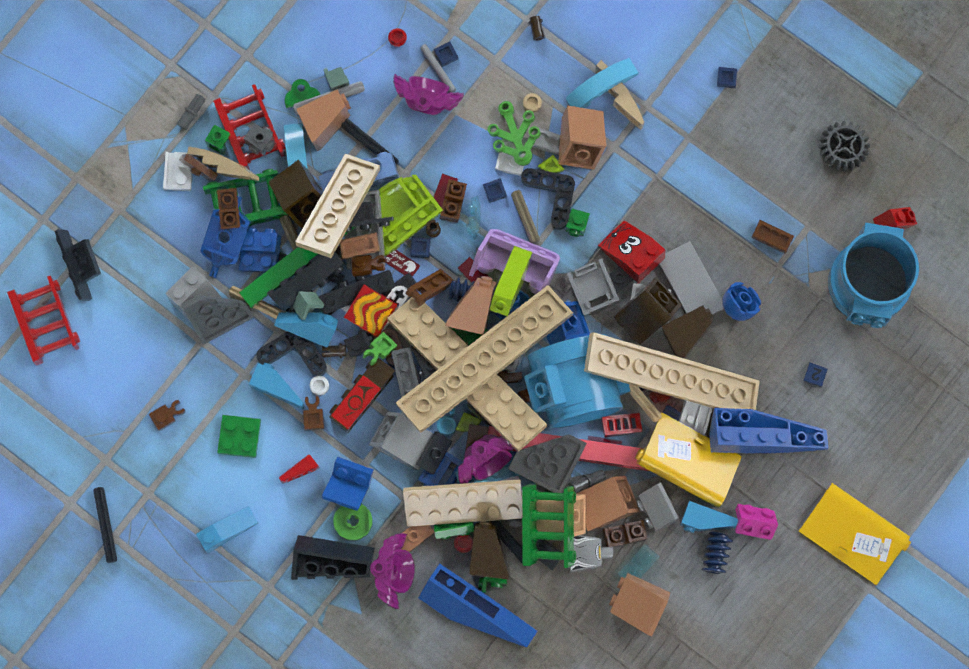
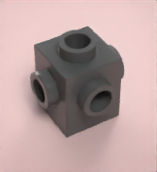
[244,123,275,156]

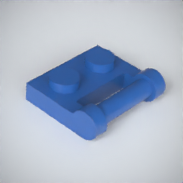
[418,452,464,486]

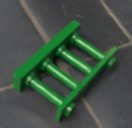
[203,169,287,226]
[522,484,577,568]

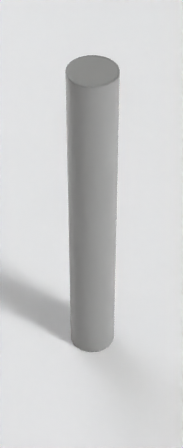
[420,44,456,93]

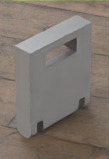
[567,259,620,316]

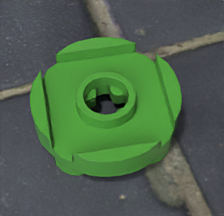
[333,503,373,541]

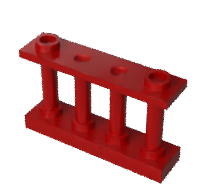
[213,84,286,170]
[7,275,81,366]

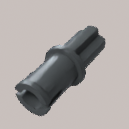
[176,94,205,130]
[569,470,606,494]

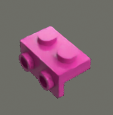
[735,504,778,540]

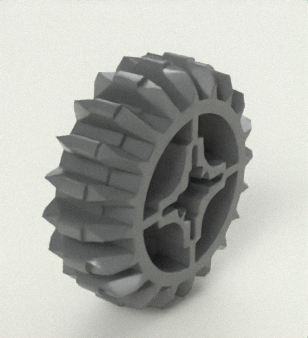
[818,120,870,172]

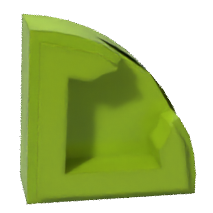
[538,155,564,173]
[456,412,481,432]

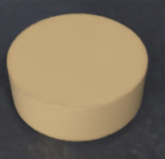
[523,93,542,113]

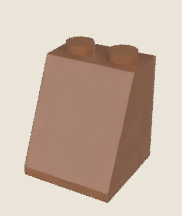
[297,89,351,151]
[558,105,606,170]
[445,276,497,335]
[577,476,640,531]
[609,573,670,637]

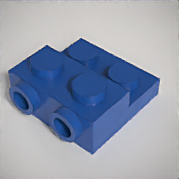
[239,228,282,273]

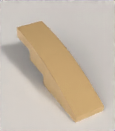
[595,60,644,130]
[187,147,259,181]

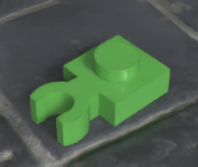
[363,332,397,366]

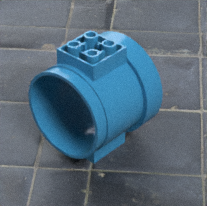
[828,223,919,328]
[524,334,630,428]

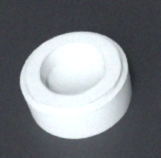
[310,376,329,396]

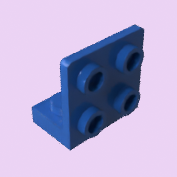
[322,457,374,511]

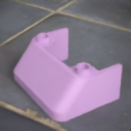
[469,229,560,294]

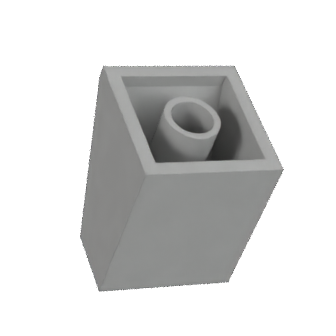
[166,266,222,321]
[369,412,433,470]

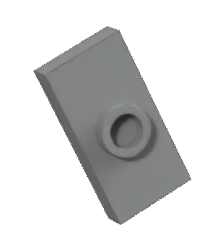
[533,128,560,156]

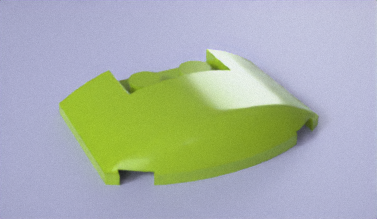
[379,174,443,256]

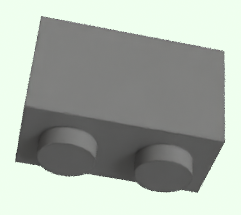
[636,483,678,533]

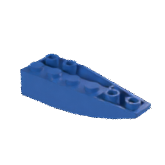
[709,408,828,453]
[418,563,537,648]

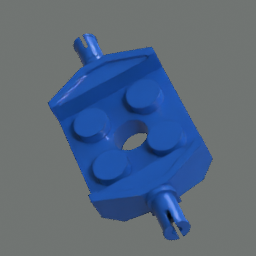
[200,196,251,278]

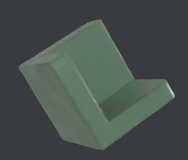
[323,67,349,91]
[293,291,324,320]

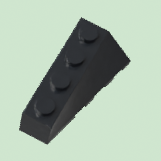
[267,251,346,312]
[291,535,375,580]

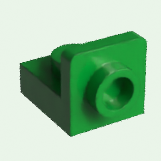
[205,125,230,155]
[565,208,590,237]
[478,577,507,594]

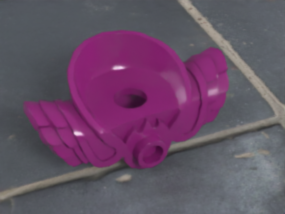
[393,74,464,115]
[458,434,514,484]
[370,533,415,609]

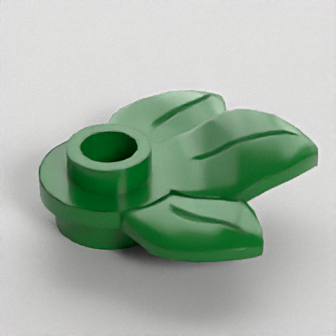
[284,79,321,108]

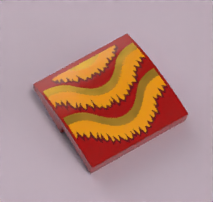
[344,284,398,337]

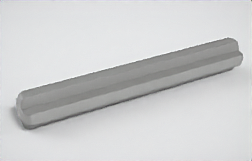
[293,81,365,114]

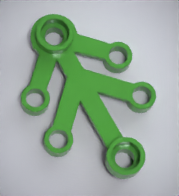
[487,101,541,166]

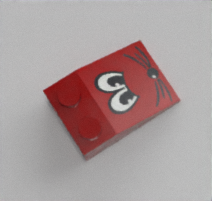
[598,220,666,284]

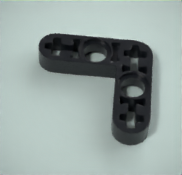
[521,168,575,230]
[256,331,327,376]

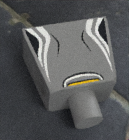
[570,535,613,573]

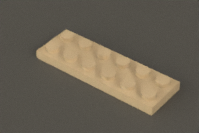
[295,154,380,258]
[403,480,522,526]

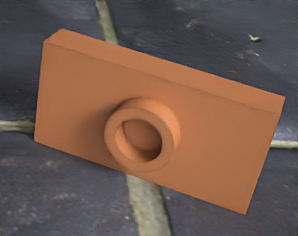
[339,232,380,259]
[402,525,435,552]

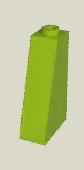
[489,246,532,316]

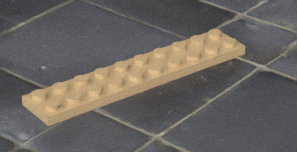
[396,285,573,433]
[387,297,547,452]
[584,332,760,410]

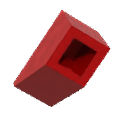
[873,207,917,229]

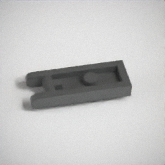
[391,347,418,398]

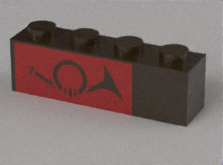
[329,358,396,433]

